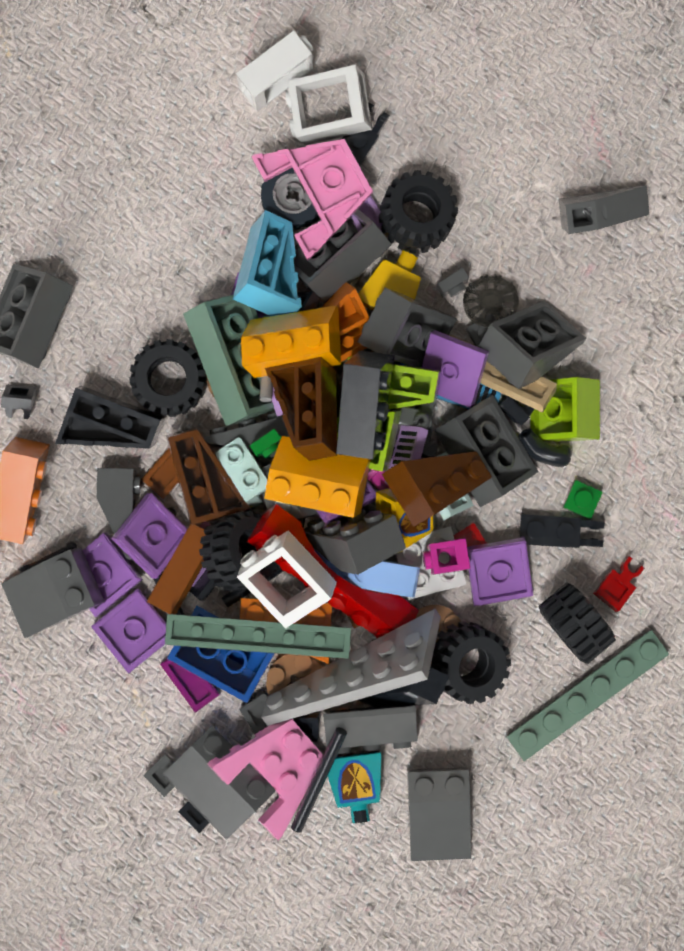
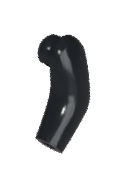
[518,428,572,467]

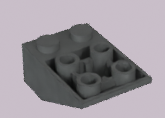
[304,508,406,575]

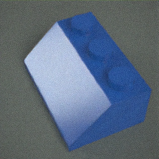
[167,606,275,703]

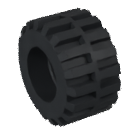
[379,170,458,253]
[129,339,207,417]
[199,511,279,592]
[539,582,616,664]
[430,621,511,704]

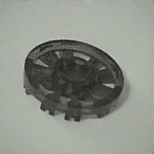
[463,274,519,327]

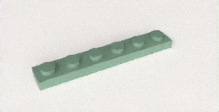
[165,614,351,659]
[506,630,669,761]

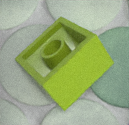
[530,377,600,441]

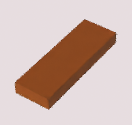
[147,524,206,615]

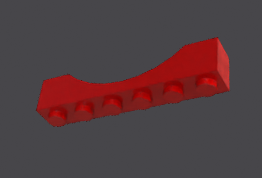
[247,504,419,639]

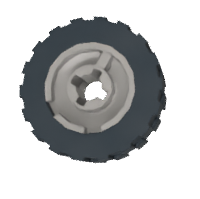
[261,168,319,230]

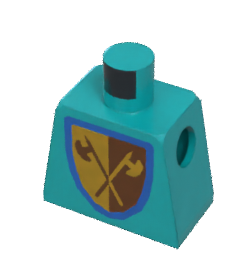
[328,751,381,823]

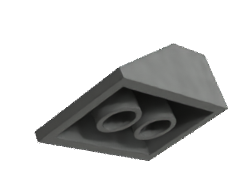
[358,288,457,368]
[478,300,586,389]
[1,547,105,638]
[407,767,471,861]

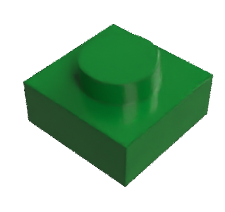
[250,429,281,458]
[562,480,603,520]

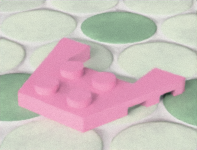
[251,139,373,260]
[207,719,324,841]

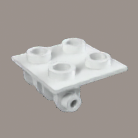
[396,526,467,600]

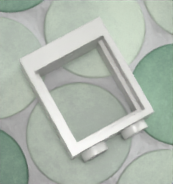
[236,30,314,112]
[286,64,372,145]
[237,530,337,628]

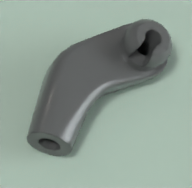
[388,407,432,430]

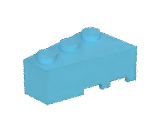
[233,210,302,316]

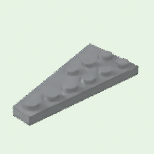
[261,609,441,726]

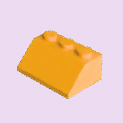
[241,305,341,378]
[264,435,371,518]

